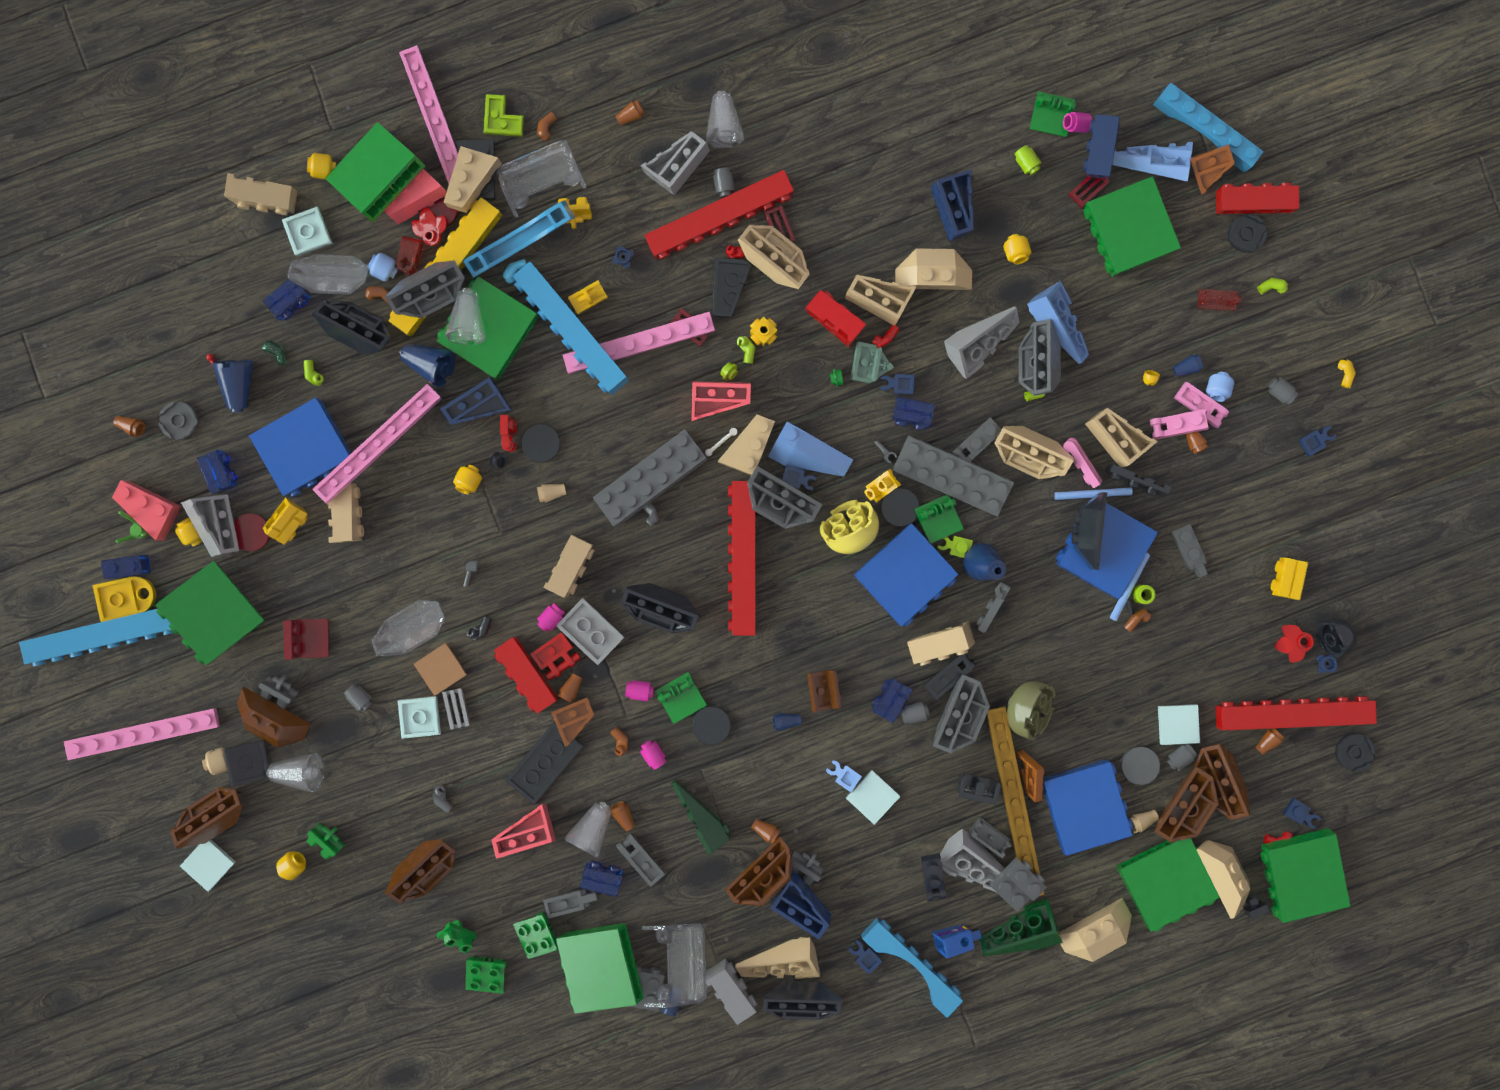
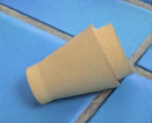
[537,484,566,503]
[1130,810,1159,833]

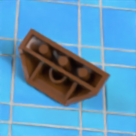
[237,687,311,748]
[1193,743,1250,820]
[1154,766,1218,843]
[170,787,242,848]
[725,837,791,906]
[385,839,455,904]

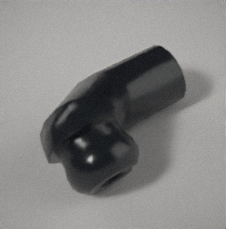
[467,616,492,640]

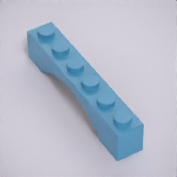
[1153,82,1264,173]
[463,201,575,278]
[861,918,963,1018]

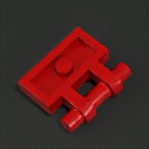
[500,415,517,452]
[530,632,581,680]

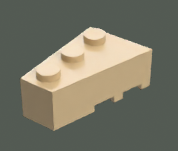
[444,146,502,213]
[224,173,297,215]
[845,275,916,325]
[1085,408,1158,468]
[718,415,775,475]
[328,483,364,543]
[543,535,595,598]
[907,621,975,665]

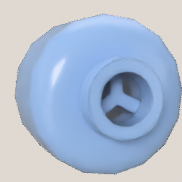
[368,253,398,282]
[1206,372,1234,402]

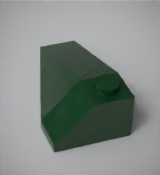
[672,779,731,855]
[980,899,1063,956]

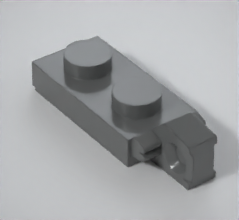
[1171,524,1208,577]
[976,582,1010,633]
[543,889,599,918]

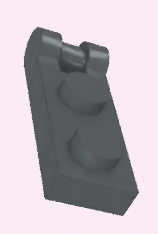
[951,417,1002,462]
[616,833,665,887]

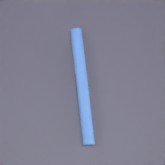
[1054,488,1132,500]
[1110,553,1150,621]

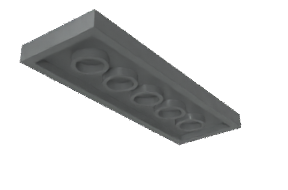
[593,429,708,528]
[893,435,1014,517]

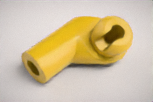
[1338,359,1356,388]

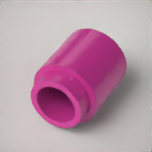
[1063,112,1093,133]
[537,603,565,632]
[625,680,654,701]
[640,740,666,770]

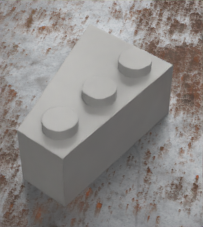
[641,131,710,195]
[705,958,758,1025]

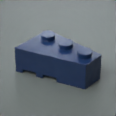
[1083,114,1120,179]
[930,169,974,241]
[440,377,512,425]
[770,869,832,939]

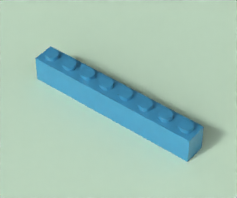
[513,262,629,395]
[19,609,174,667]

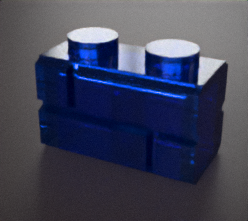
[263,276,311,321]
[891,397,935,431]
[196,450,238,495]
[101,555,151,580]
[871,677,912,723]
[580,860,624,897]

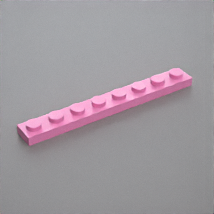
[399,46,458,184]
[563,312,715,374]
[312,384,441,505]
[64,708,220,760]

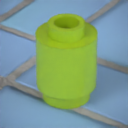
[1014,145,1042,175]
[1131,585,1155,604]

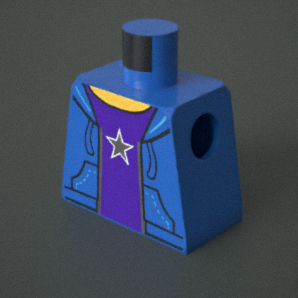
[932,925,981,959]

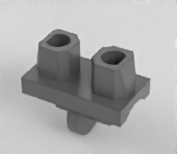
[259,675,299,709]
[791,850,823,885]

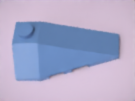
[1027,281,1089,364]
[768,422,853,477]

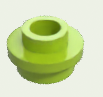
[720,362,738,381]

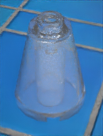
[706,91,744,148]
[445,288,485,345]
[267,753,324,792]
[564,801,612,858]

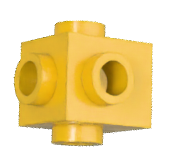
[750,317,777,347]

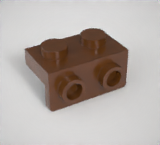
[807,670,842,712]

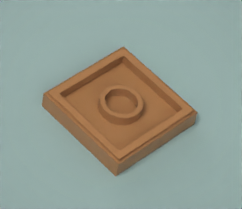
[414,643,468,696]

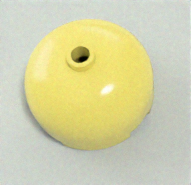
[820,500,879,554]

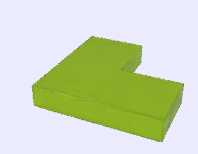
[484,94,524,137]

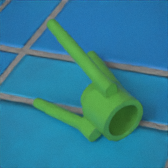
[116,511,150,543]

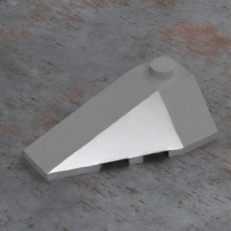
[944,307,1020,379]
[940,829,1004,892]

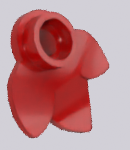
[412,207,447,246]
[1275,625,1314,663]

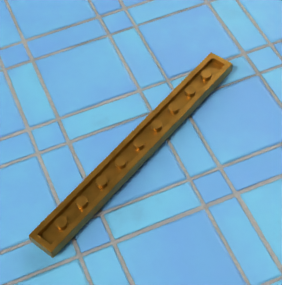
[987,706,1044,896]

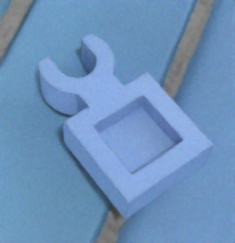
[826,760,862,792]

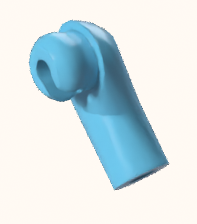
[503,259,527,283]

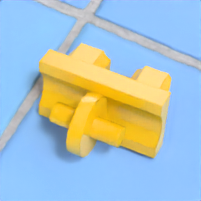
[558,197,592,229]
[568,280,608,315]
[864,469,901,502]

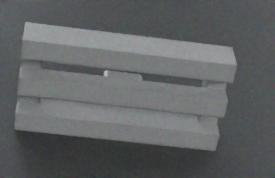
[442,688,470,730]

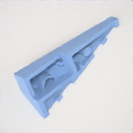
[1113,142,1193,181]

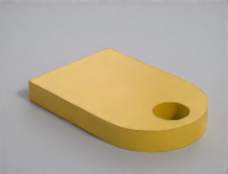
[92,576,156,622]

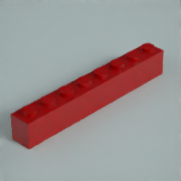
[644,170,794,260]
[728,481,755,635]
[1215,696,1377,730]

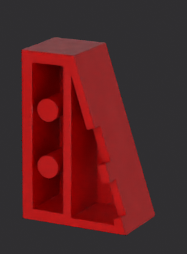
[805,290,866,347]

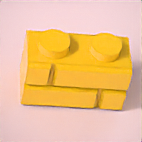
[262,498,308,545]
[1271,558,1308,600]

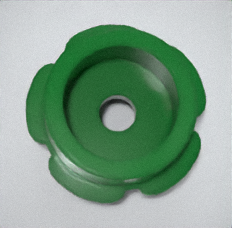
[830,369,844,387]

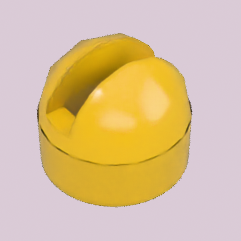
[1143,370,1160,386]

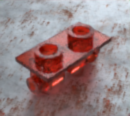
[1197,289,1240,311]

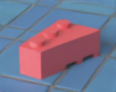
[384,169,447,225]
[692,381,751,421]
[112,480,182,541]
[492,804,556,859]

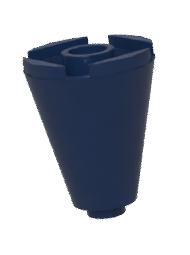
[400,343,456,387]
[212,360,253,412]
[963,543,1006,581]

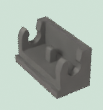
[968,817,1012,859]

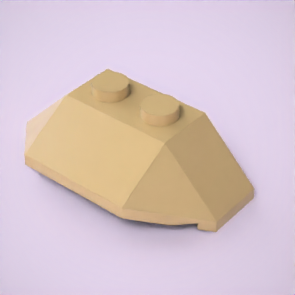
[738,225,809,289]
[895,249,972,290]
[995,426,1074,479]
[1196,840,1250,919]
[1060,898,1132,962]

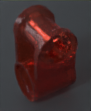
[396,236,424,275]

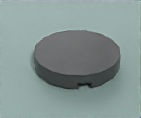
[159,402,199,440]
[1120,746,1160,785]

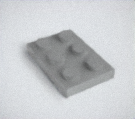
[556,598,624,665]

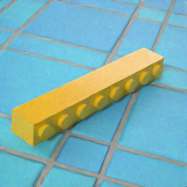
[388,198,503,337]

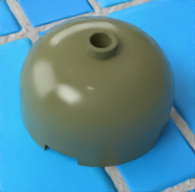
[1007,681,1056,741]

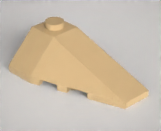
[736,937,820,979]

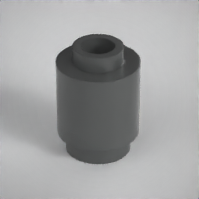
[713,168,735,198]
[1268,377,1298,404]
[344,684,373,712]
[900,702,930,725]
[1167,744,1197,771]

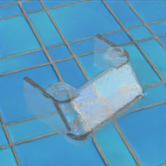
[496,140,587,218]
[642,923,707,1008]

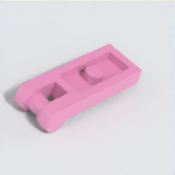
[1174,382,1229,428]
[1150,409,1208,440]
[1064,438,1102,488]

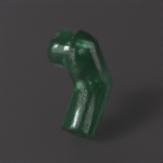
[262,341,287,365]

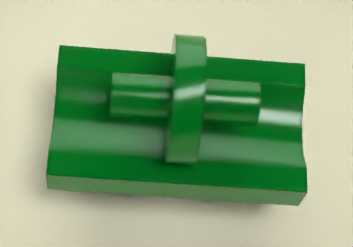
[306,822,345,859]
[437,920,477,953]

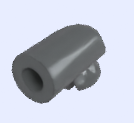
[643,502,659,526]
[433,785,453,813]

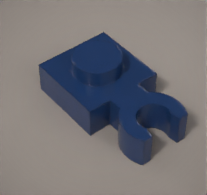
[880,374,914,395]
[1298,426,1337,456]
[782,465,817,490]
[1282,798,1321,829]
[848,939,883,975]

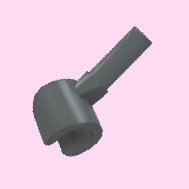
[874,440,897,463]
[463,561,478,587]

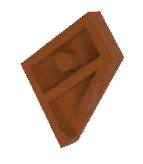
[1190,144,1235,194]
[551,698,594,747]
[1017,750,1044,803]

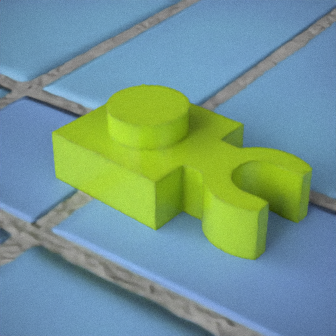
[937,536,973,558]

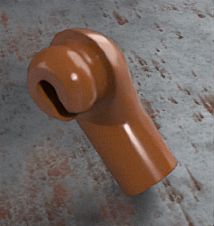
[537,112,557,141]
[365,286,389,304]
[1124,609,1151,632]
[610,726,629,756]

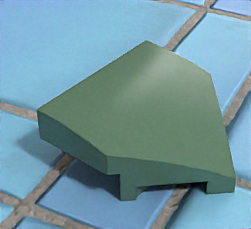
[850,342,894,383]

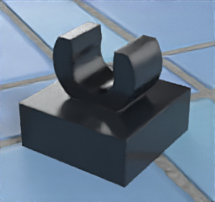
[1243,895,1270,919]

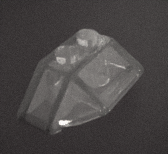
[287,254,369,295]
[371,600,445,656]

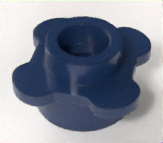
[612,246,634,268]
[1317,654,1337,673]

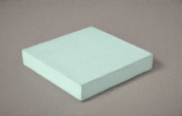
[282,206,333,257]
[398,696,441,739]
[1158,704,1200,745]
[846,770,900,825]
[180,840,236,892]

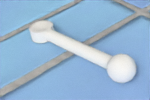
[705,428,737,456]

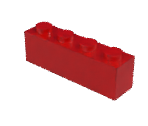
[1216,183,1299,214]
[494,636,559,714]

